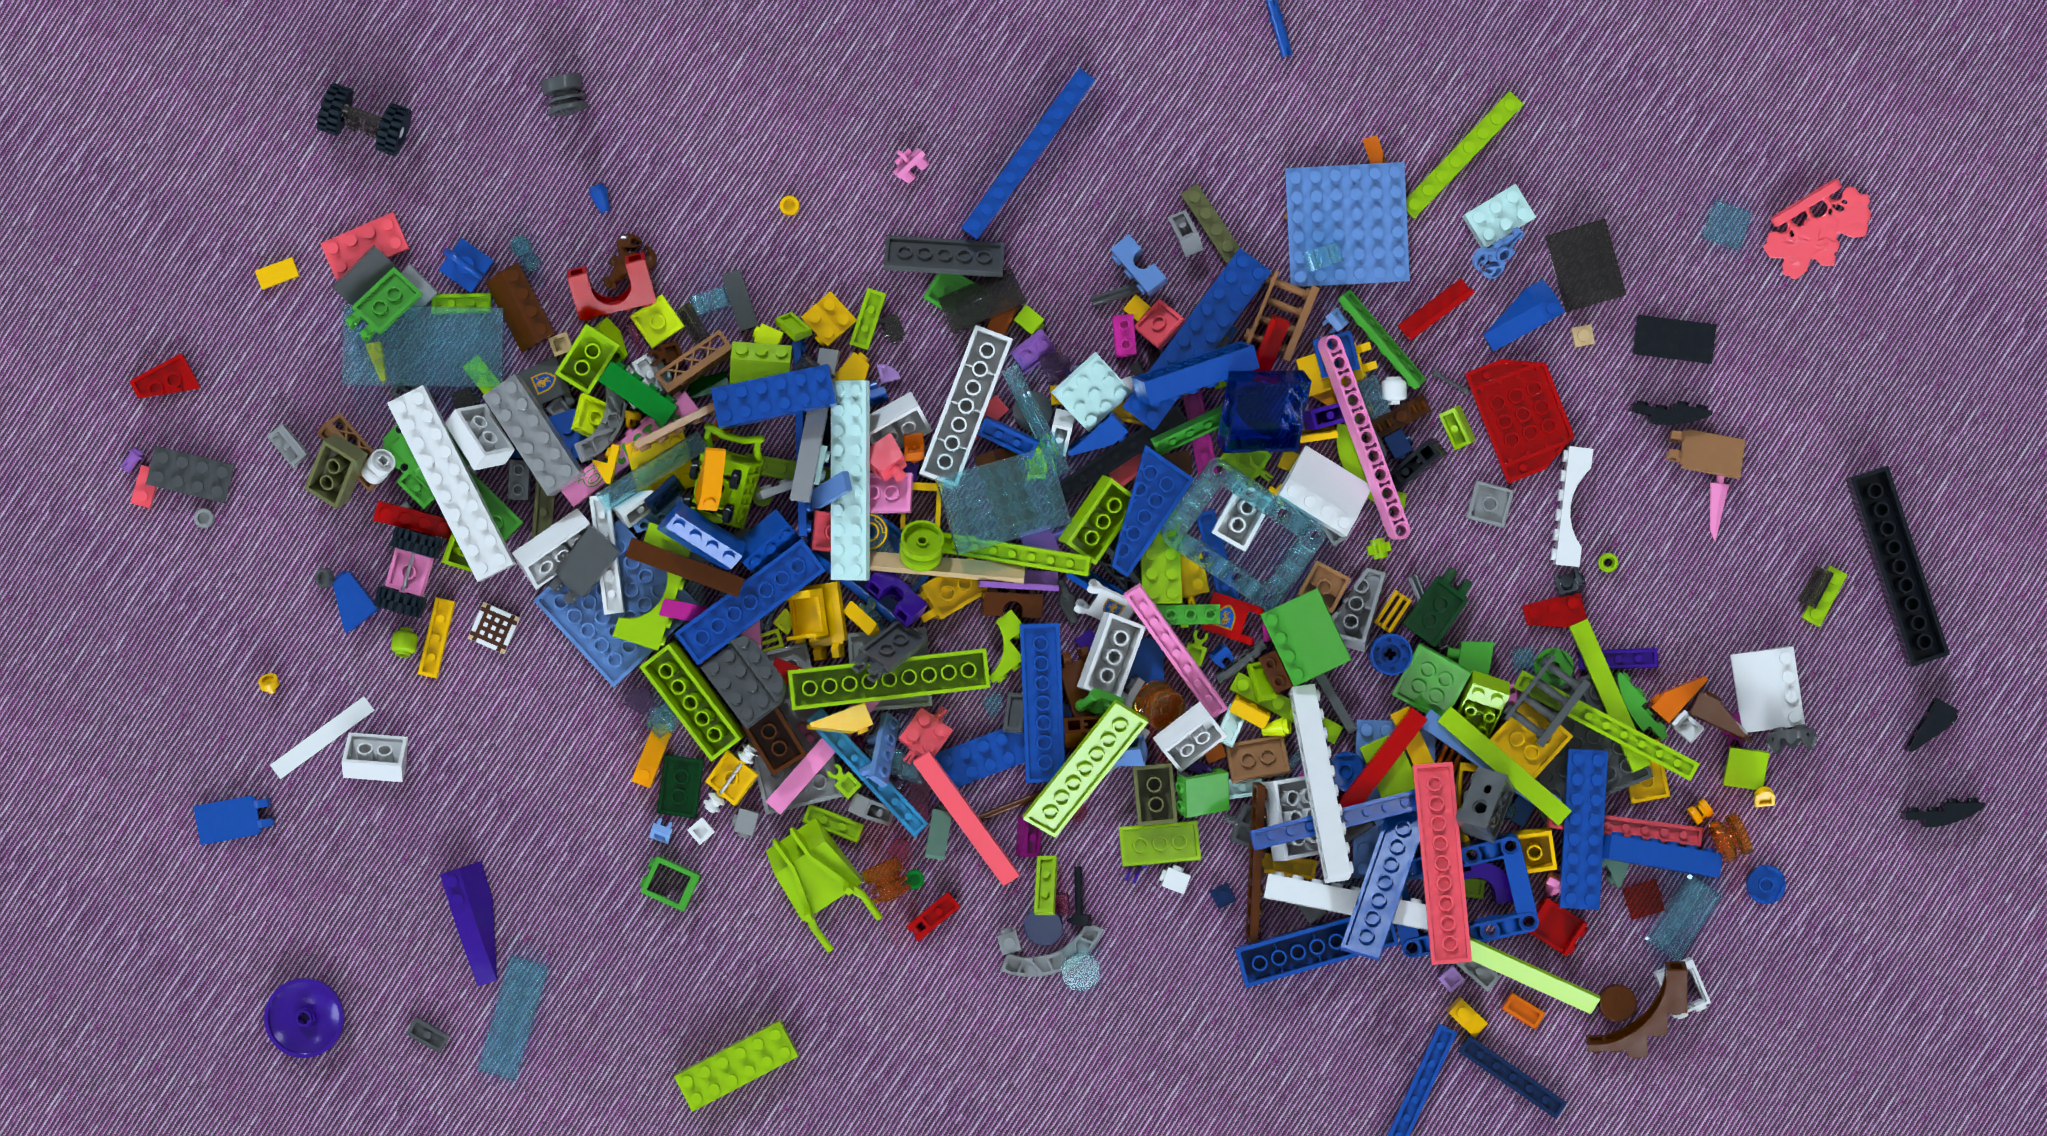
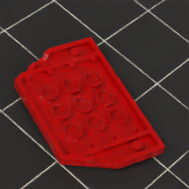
[1464,359,1575,484]

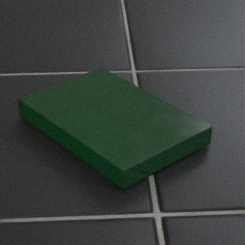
[657,754,704,818]

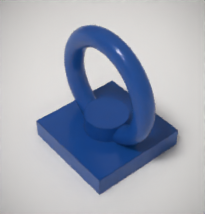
[439,238,495,293]

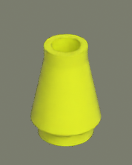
[1261,717,1292,736]

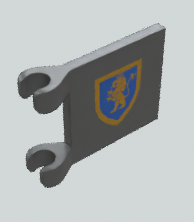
[520,356,577,414]

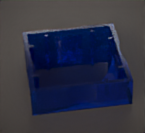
[1216,370,1312,453]

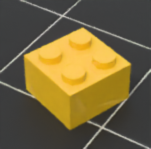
[1511,827,1557,873]

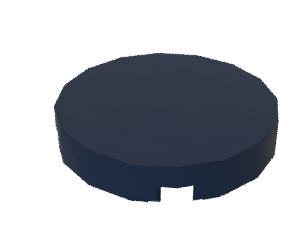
[1024,908,1063,946]

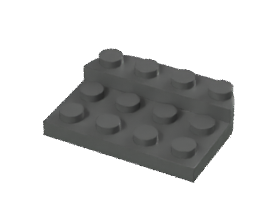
[700,636,787,730]

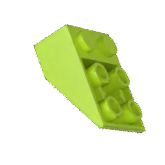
[1456,670,1510,739]

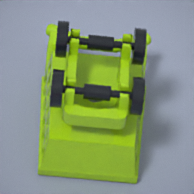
[683,422,765,529]

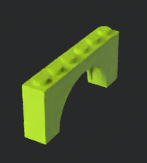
[613,522,694,651]

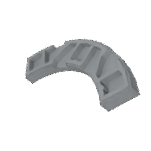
[1000,924,1104,977]

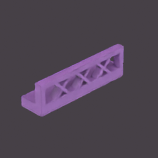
[978,570,1059,591]

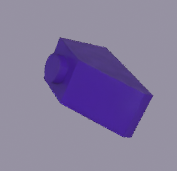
[1301,403,1345,431]

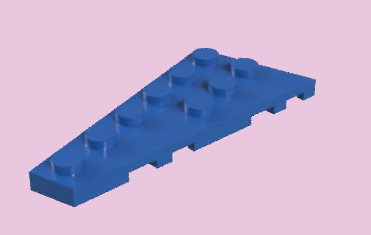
[1111,445,1194,578]

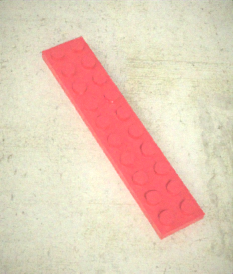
[1412,762,1472,965]

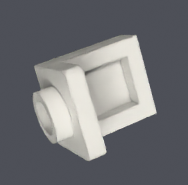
[1672,710,1704,743]

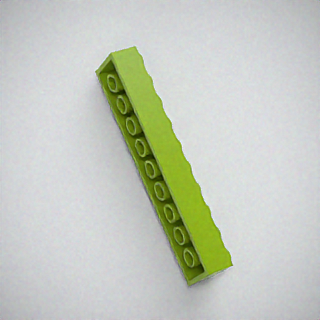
[787,648,991,710]

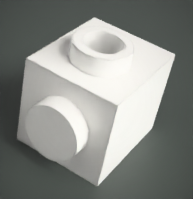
[1159,864,1191,894]

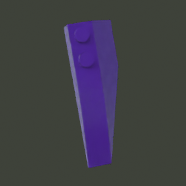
[440,861,497,986]

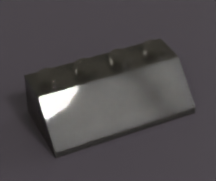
[938,267,1026,335]

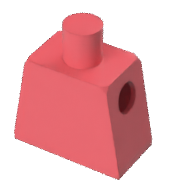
[870,433,907,481]

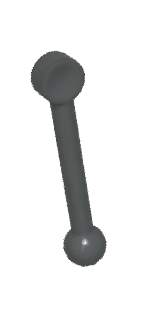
[1432,370,1469,395]

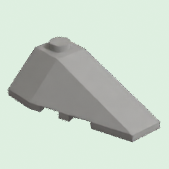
[1332,568,1386,652]

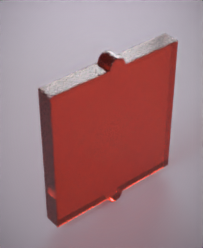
[1622,879,1665,920]

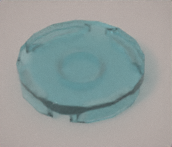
[1060,952,1100,991]

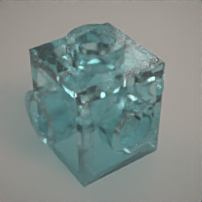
[646,703,678,738]

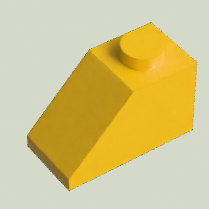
[1446,996,1488,1038]

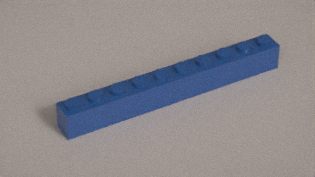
[961,68,1095,241]

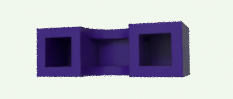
[865,571,927,628]

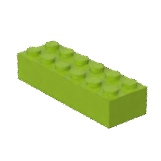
[640,640,747,762]
[674,1019,799,1112]

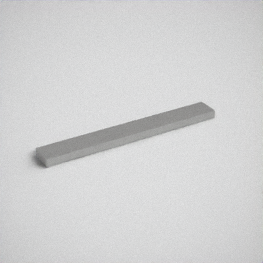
[790,348,840,503]

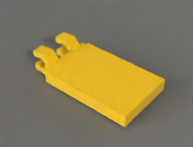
[1295,342,1378,398]
[918,557,987,623]
[801,581,848,661]

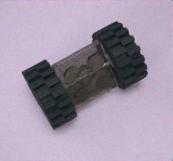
[317,83,412,156]

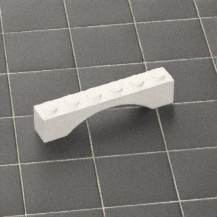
[1550,446,1593,567]

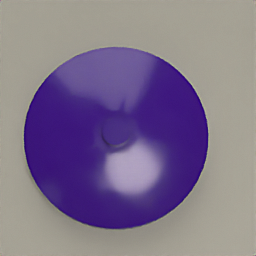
[264,978,345,1058]

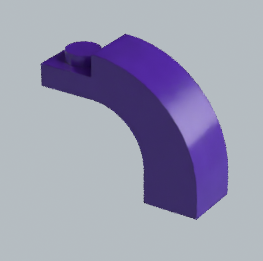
[1463,862,1513,904]

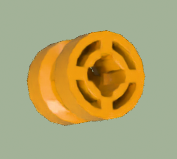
[1686,798,1714,825]

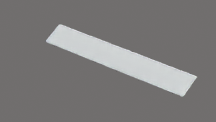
[270,697,375,779]

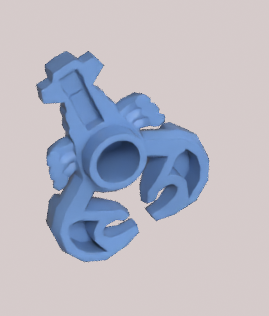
[1472,227,1524,279]

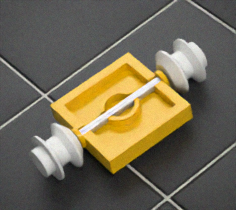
[703,743,759,813]

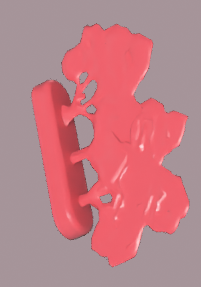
[1763,178,1871,279]

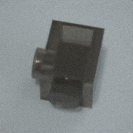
[451,387,481,409]

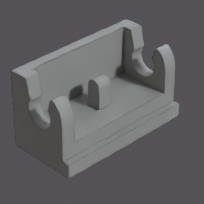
[267,423,311,468]

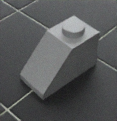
[1168,210,1204,257]
[848,793,894,826]

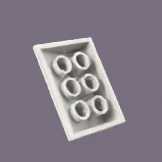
[1275,445,1371,537]
[1730,646,1805,732]
[1261,776,1319,861]

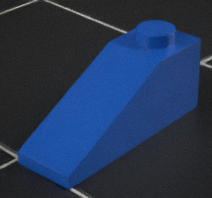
[1068,410,1128,456]

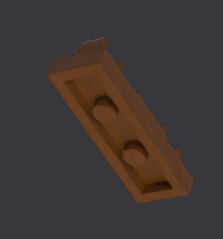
[1371,394,1431,438]

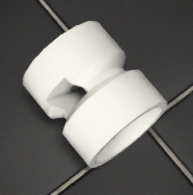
[361,449,395,484]

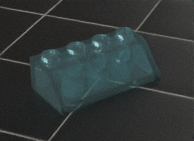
[1645,874,1722,961]

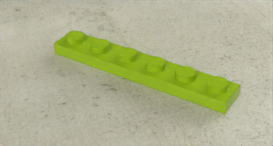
[1229,672,1343,744]

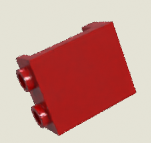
[1528,896,1588,957]

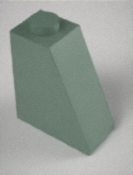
[925,805,952,860]

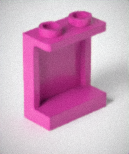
[1112,314,1137,358]

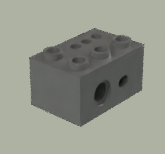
[1456,767,1515,843]

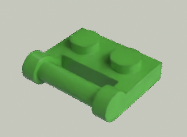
[1075,688,1124,716]

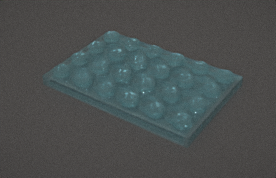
[935,447,1071,555]

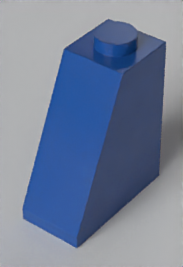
[332,571,381,633]

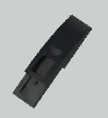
[1629,400,1713,425]
[1901,798,1985,827]

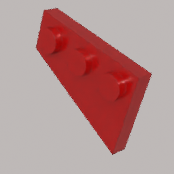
[1521,593,1587,628]

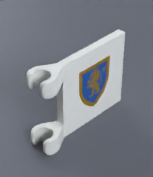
[1074,579,1134,620]

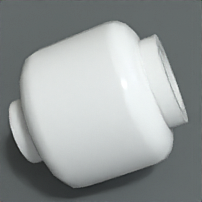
[1381,377,1407,405]

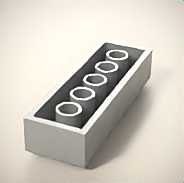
[482,374,585,496]

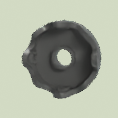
[1766,724,1818,754]

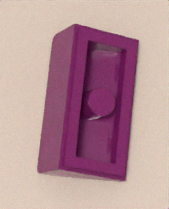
[1016,816,1041,857]

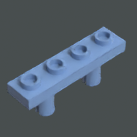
[860,712,900,788]

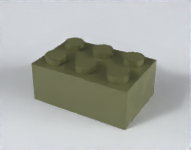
[304,433,368,509]
[1132,762,1178,826]

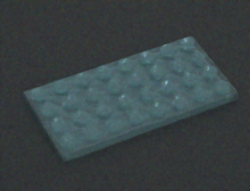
[342,305,504,388]

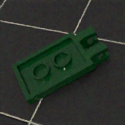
[1402,567,1473,648]

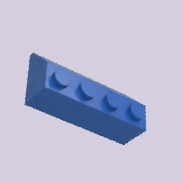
[657,501,746,571]

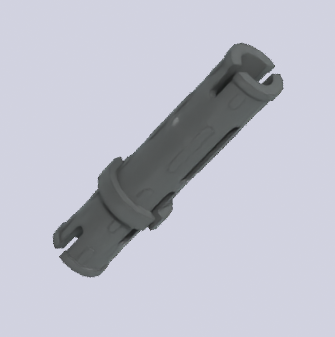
[1214,639,1268,685]

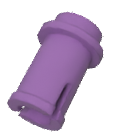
[120,447,144,473]

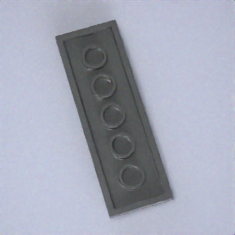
[883,235,1005,277]

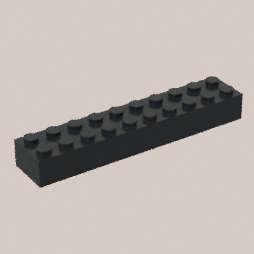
[1846,466,1950,667]

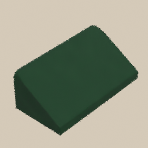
[689,371,729,400]

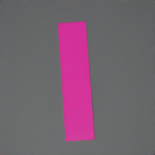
[659,598,709,621]

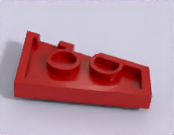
[129,353,201,399]

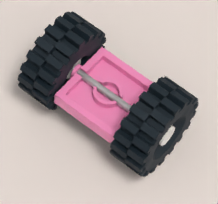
[373,526,444,618]

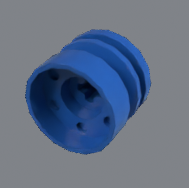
[1368,633,1413,675]

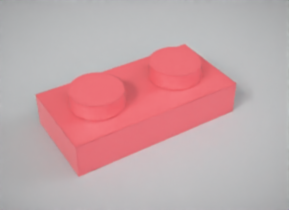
[130,465,157,509]

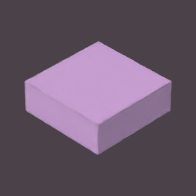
[1437,965,1465,993]

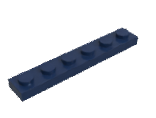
[1458,1035,1567,1119]

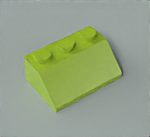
[729,341,793,384]

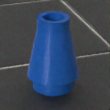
[589,182,611,213]

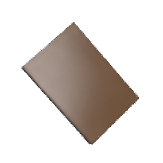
[1225,736,1291,784]

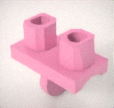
[892,148,929,184]

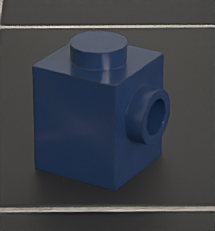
[1382,429,1413,461]

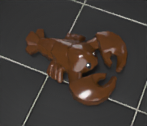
[602,234,657,290]

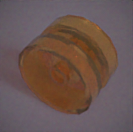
[1134,680,1186,731]
[1709,813,1753,863]

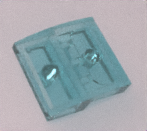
[1348,375,1391,424]

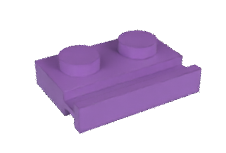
[1010,328,1057,374]

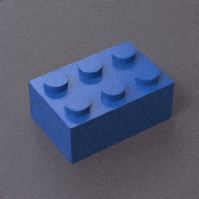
[740,509,802,574]

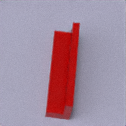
[1397,278,1475,341]
[1242,314,1291,395]

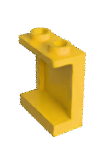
[786,588,828,644]

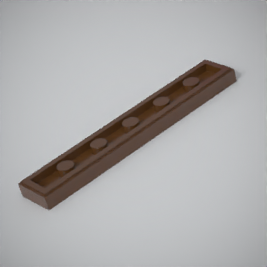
[625,538,745,597]

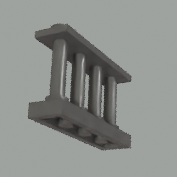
[1503,655,1591,747]

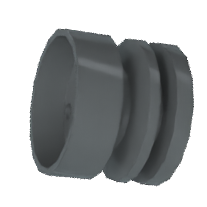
[540,73,589,116]

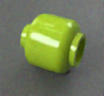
[391,627,418,658]

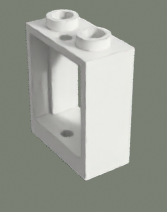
[1653,957,1711,1019]

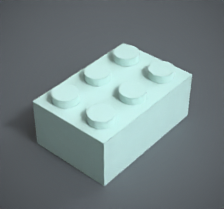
[1462,184,1536,248]

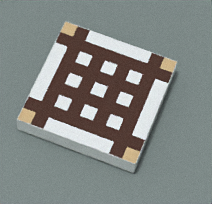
[468,602,520,654]

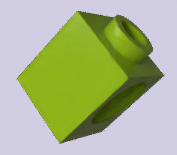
[1014,305,1045,336]

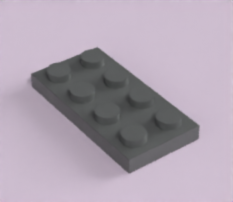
[146,446,234,503]

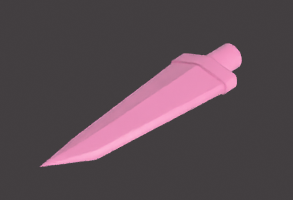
[1710,475,1729,542]

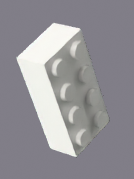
[1077,612,1146,697]

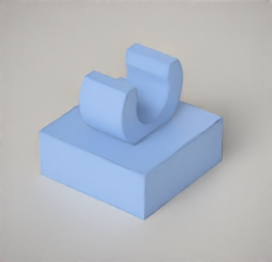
[1322,308,1349,334]
[649,818,673,844]

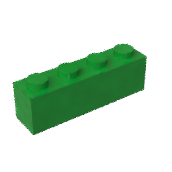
[598,360,679,426]

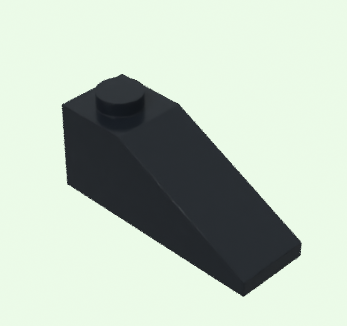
[1390,438,1448,492]
[1904,698,1958,752]

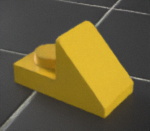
[592,444,622,485]

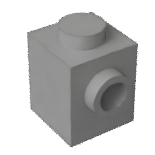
[731,807,760,838]
[997,927,1022,955]

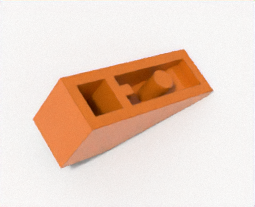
[1648,676,1708,723]

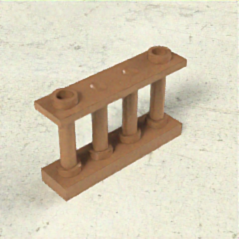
[1243,270,1320,363]

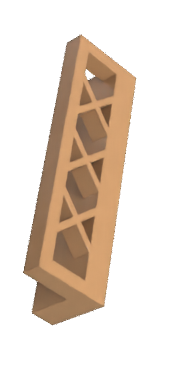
[654,329,732,396]
[317,413,392,492]

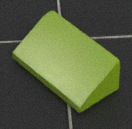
[1438,405,1476,450]

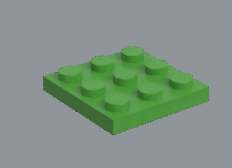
[1392,643,1473,716]

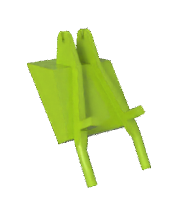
[766,818,883,953]

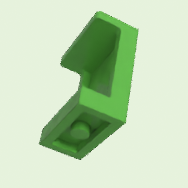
[1175,767,1230,818]

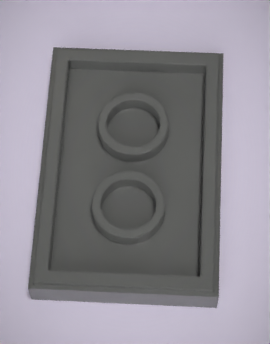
[332,245,402,306]

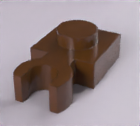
[647,341,683,366]

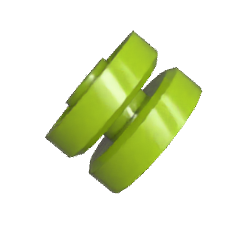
[899,520,944,572]

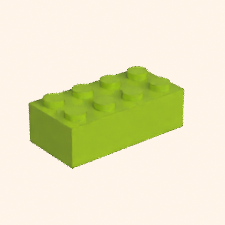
[1058,475,1131,565]

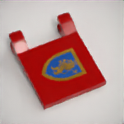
[1201,591,1264,645]

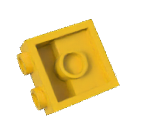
[801,291,857,347]

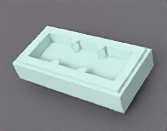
[1220,703,1245,748]

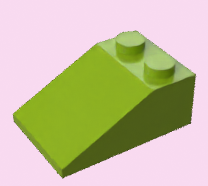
[555,323,620,395]

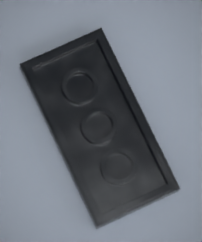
[1632,315,1717,364]

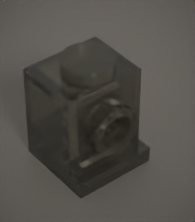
[879,313,906,345]

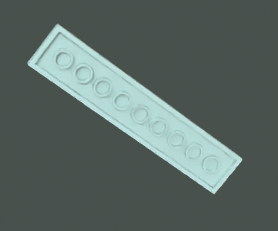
[831,380,870,581]

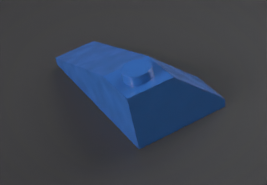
[1483,279,1565,352]

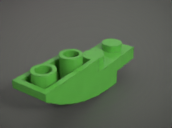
[1614,671,1669,741]

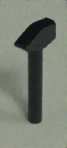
[1067,866,1092,926]

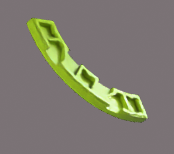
[1336,423,1407,511]

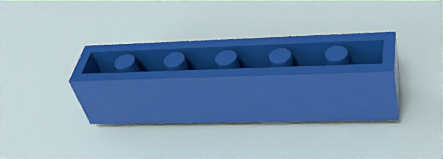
[1602,832,1723,878]

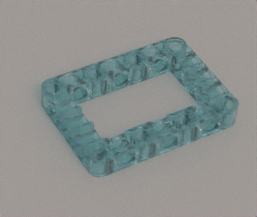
[1161,458,1325,610]

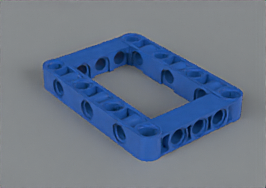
[1396,832,1539,958]

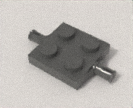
[1222,802,1268,853]

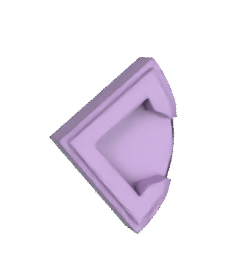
[877,364,901,384]

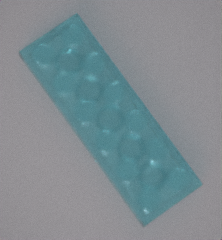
[477,955,550,1081]

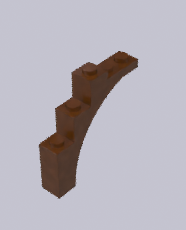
[1586,961,1688,1059]

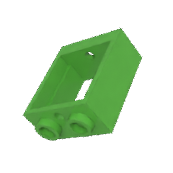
[639,855,702,912]

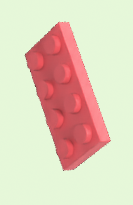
[320,212,410,280]

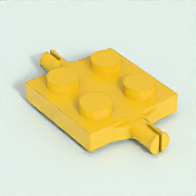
[1180,542,1210,605]

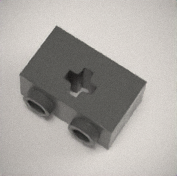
[508,460,532,501]

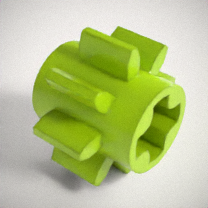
[1366,537,1392,560]

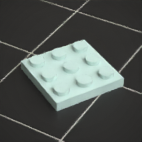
[1051,352,1132,432]

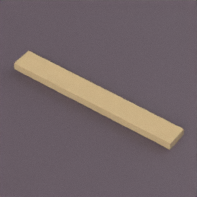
[870,551,1025,583]

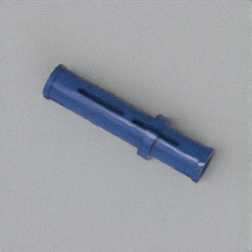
[1265,0,1293,58]

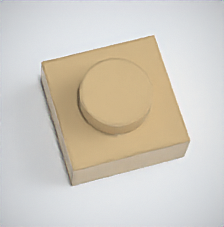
[1571,324,1595,348]
[548,331,572,357]

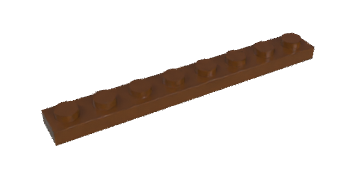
[1245,782,1268,942]

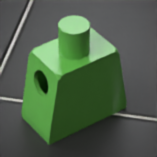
[1446,641,1494,675]

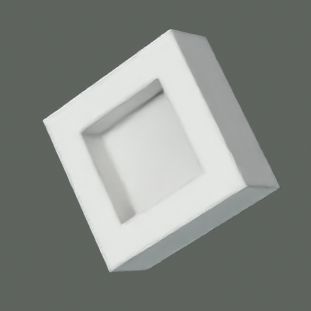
[687,817,715,845]

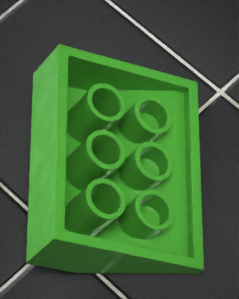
[1260,588,1352,687]

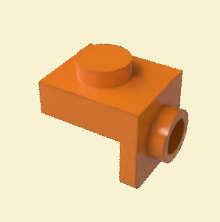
[903,432,926,463]

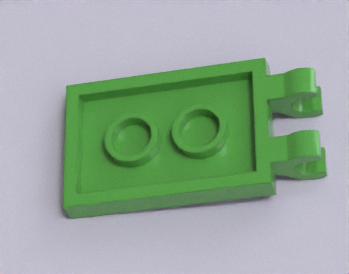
[345,267,423,343]

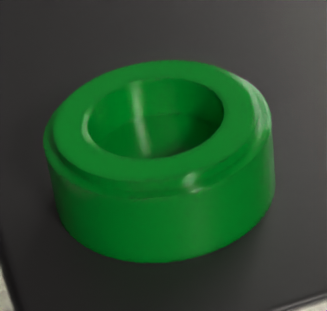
[904,869,924,889]

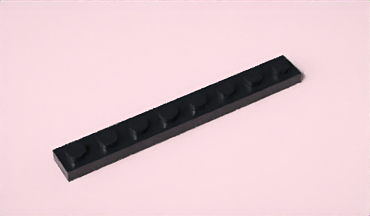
[1045,405,1188,508]

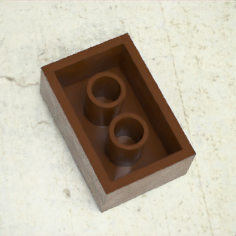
[742,706,807,776]

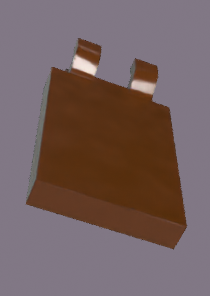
[1061,646,1096,717]

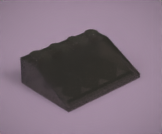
[1545,219,1626,312]

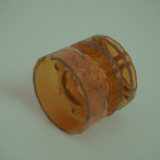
[861,856,912,904]

